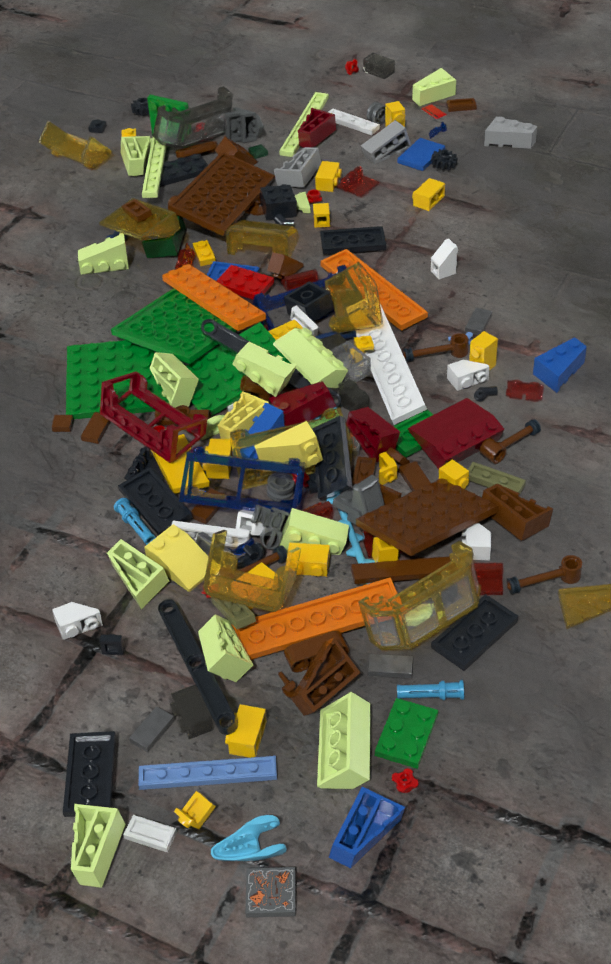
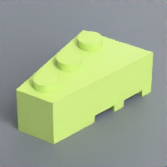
[71,804,126,888]

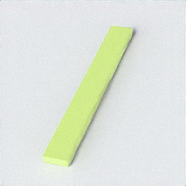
[279,92,329,157]
[142,133,168,198]

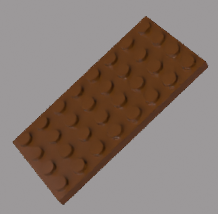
[168,151,275,236]

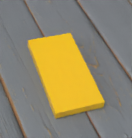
[151,434,209,494]

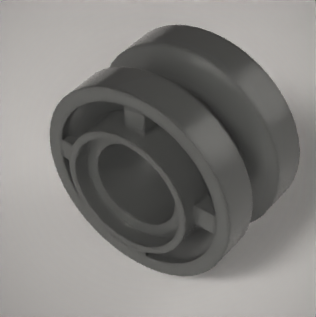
[367,102,385,125]
[266,472,294,502]

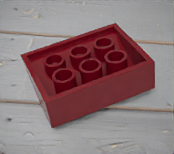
[408,398,504,469]

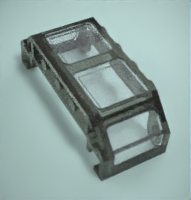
[153,86,233,149]

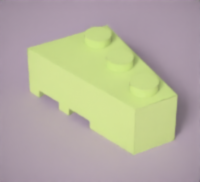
[412,68,456,106]
[120,136,150,176]
[78,232,129,275]
[232,342,297,397]
[150,352,199,408]
[279,508,349,555]
[107,539,169,610]
[198,614,253,682]

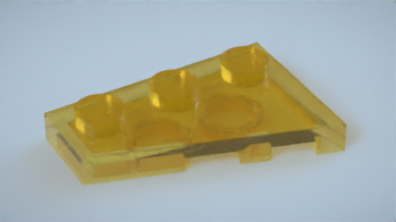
[558,584,611,629]

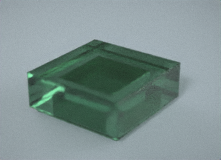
[248,144,268,159]

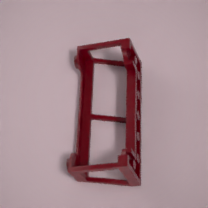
[100,371,208,463]

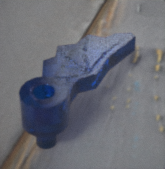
[429,122,447,139]
[228,538,254,561]

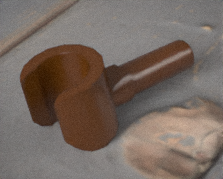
[278,671,296,698]

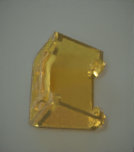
[226,220,299,258]
[325,262,383,333]

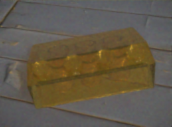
[99,198,181,241]

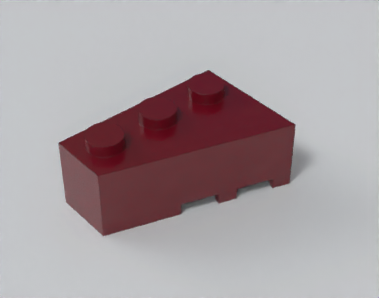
[298,108,336,148]
[269,381,336,430]
[346,407,400,462]

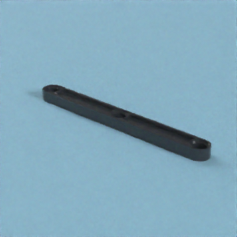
[201,319,341,408]
[158,599,238,735]

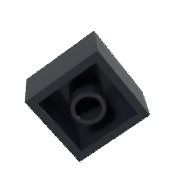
[260,184,297,220]
[284,281,334,322]

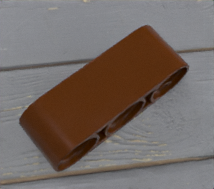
[284,631,349,673]

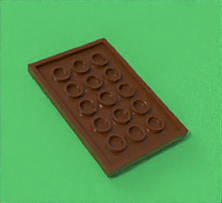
[356,479,498,556]

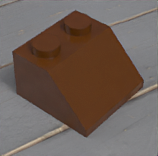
[215,136,258,165]

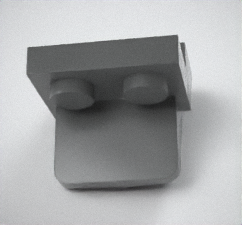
[225,107,264,143]
[332,475,384,525]

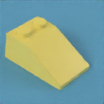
[254,421,323,472]
[144,524,218,592]

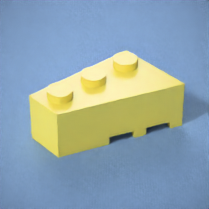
[217,391,269,445]

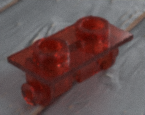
[175,243,195,270]
[506,380,544,402]

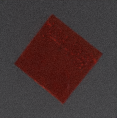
[337,166,379,197]

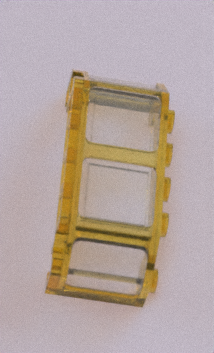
[358,541,481,650]

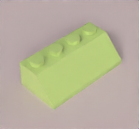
[273,328,348,388]
[317,692,370,789]

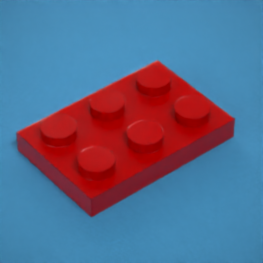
[216,265,274,301]

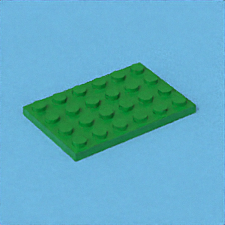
[186,322,291,417]

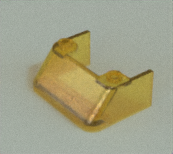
[38,121,112,169]
[203,530,301,612]

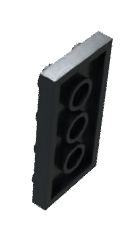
[145,154,208,187]
[320,226,386,255]
[312,416,353,500]
[118,467,193,536]
[431,594,519,671]
[63,731,116,817]

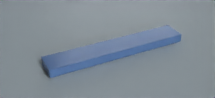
[138,756,277,790]

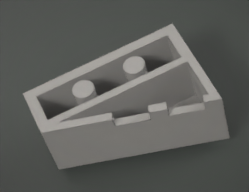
[484,117,537,149]
[361,120,411,164]
[274,147,321,188]

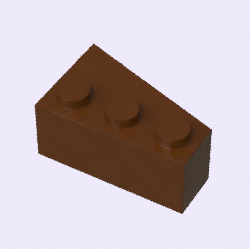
[482,483,553,541]
[291,638,360,716]

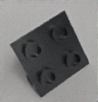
[124,446,164,481]

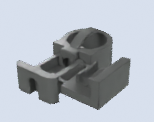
[251,505,289,549]

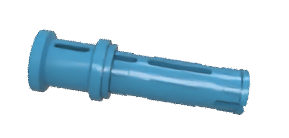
[114,498,156,545]
[397,680,464,700]

